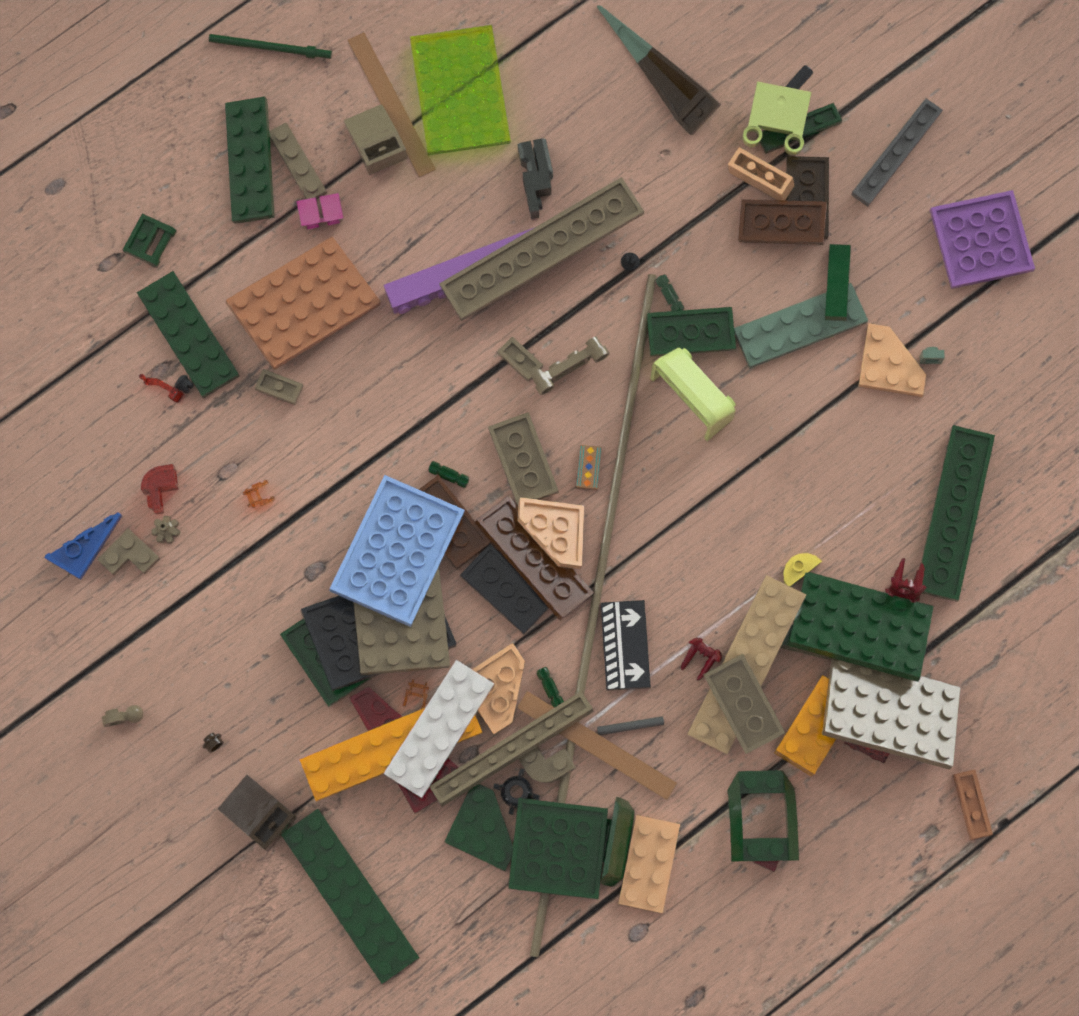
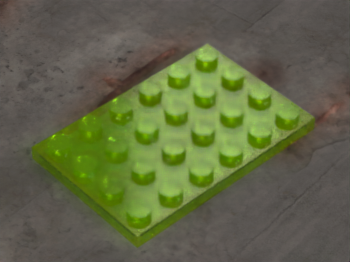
[410,25,511,156]

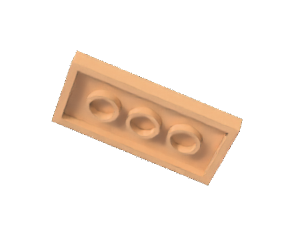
[618,815,680,914]

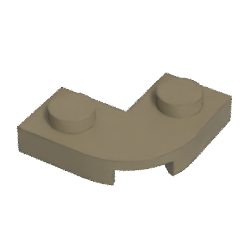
[519,747,577,783]

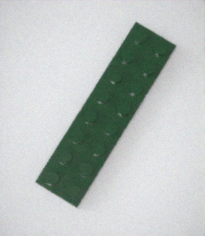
[921,425,995,602]
[282,809,420,984]

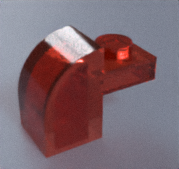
[141,464,179,514]

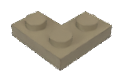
[97,528,160,575]

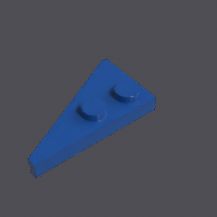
[44,512,122,580]

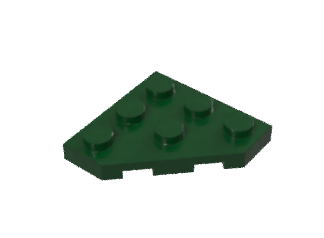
[444,784,513,871]

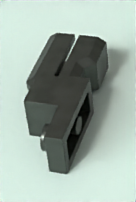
[517,138,553,219]

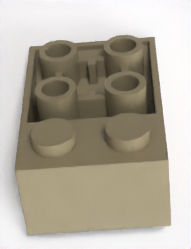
[344,104,407,175]

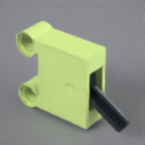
[743,65,813,155]

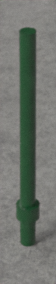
[209,34,332,59]

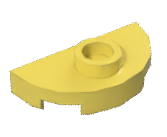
[783,553,822,587]

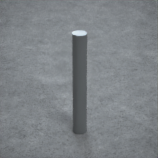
[597,716,664,735]

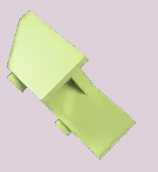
[650,348,736,441]

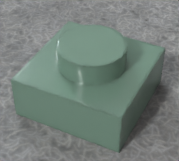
[919,347,945,364]

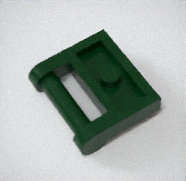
[123,213,177,268]

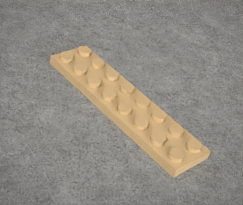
[687,575,806,754]

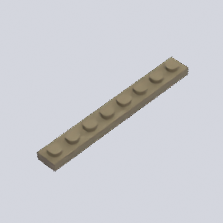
[430,691,594,807]

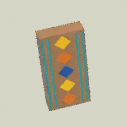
[576,445,602,490]

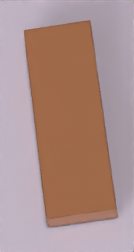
[953,769,993,841]

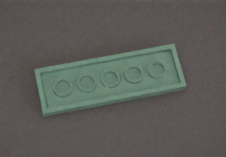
[734,283,868,369]

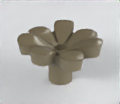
[152,516,180,544]

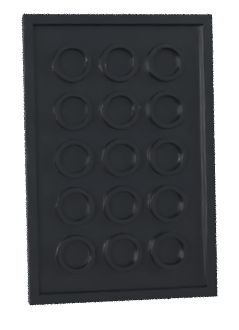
[301,596,457,691]

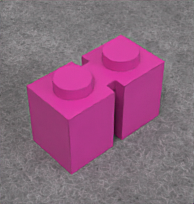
[297,193,344,229]

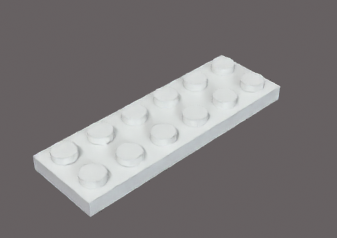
[384,660,494,798]

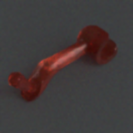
[139,374,184,403]

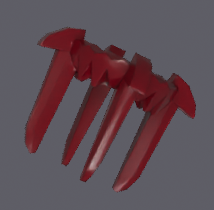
[885,558,926,603]
[681,637,722,681]

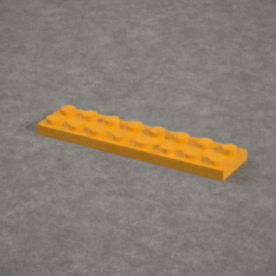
[299,708,482,802]

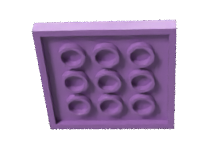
[930,190,1035,289]

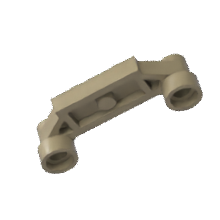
[531,336,610,395]

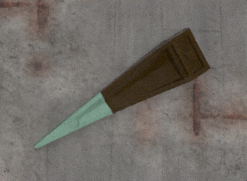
[597,5,721,135]

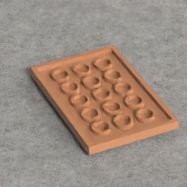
[226,237,381,370]

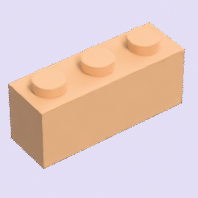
[728,147,794,201]

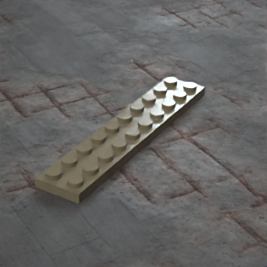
[439,177,644,321]

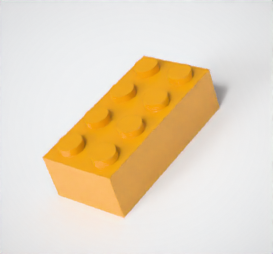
[774,675,836,777]

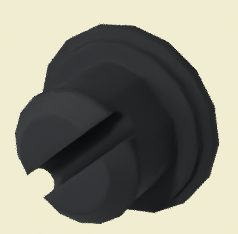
[621,252,640,271]
[175,375,194,394]

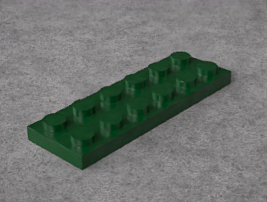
[225,96,275,224]
[136,271,239,398]

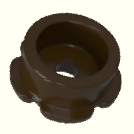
[202,733,224,753]

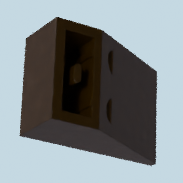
[218,775,298,852]

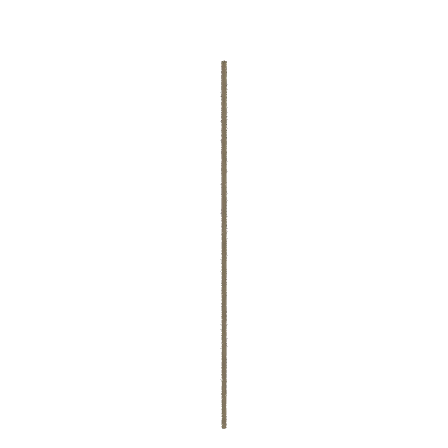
[530,274,656,958]

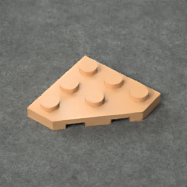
[858,323,926,397]
[518,498,584,569]
[472,643,525,735]

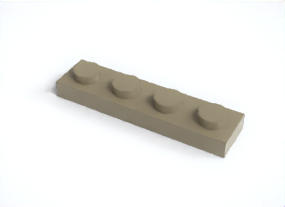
[269,123,327,200]

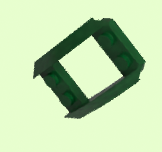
[727,770,799,862]

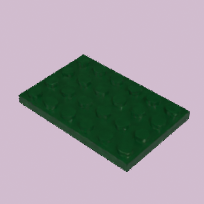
[788,572,934,682]

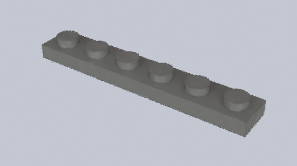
[851,98,943,207]

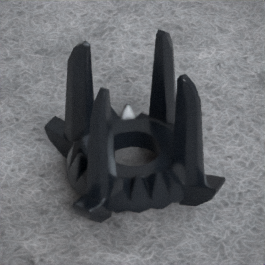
[493,768,540,815]

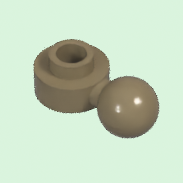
[102,705,143,727]

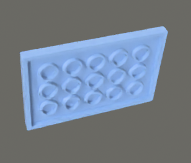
[329,475,465,627]

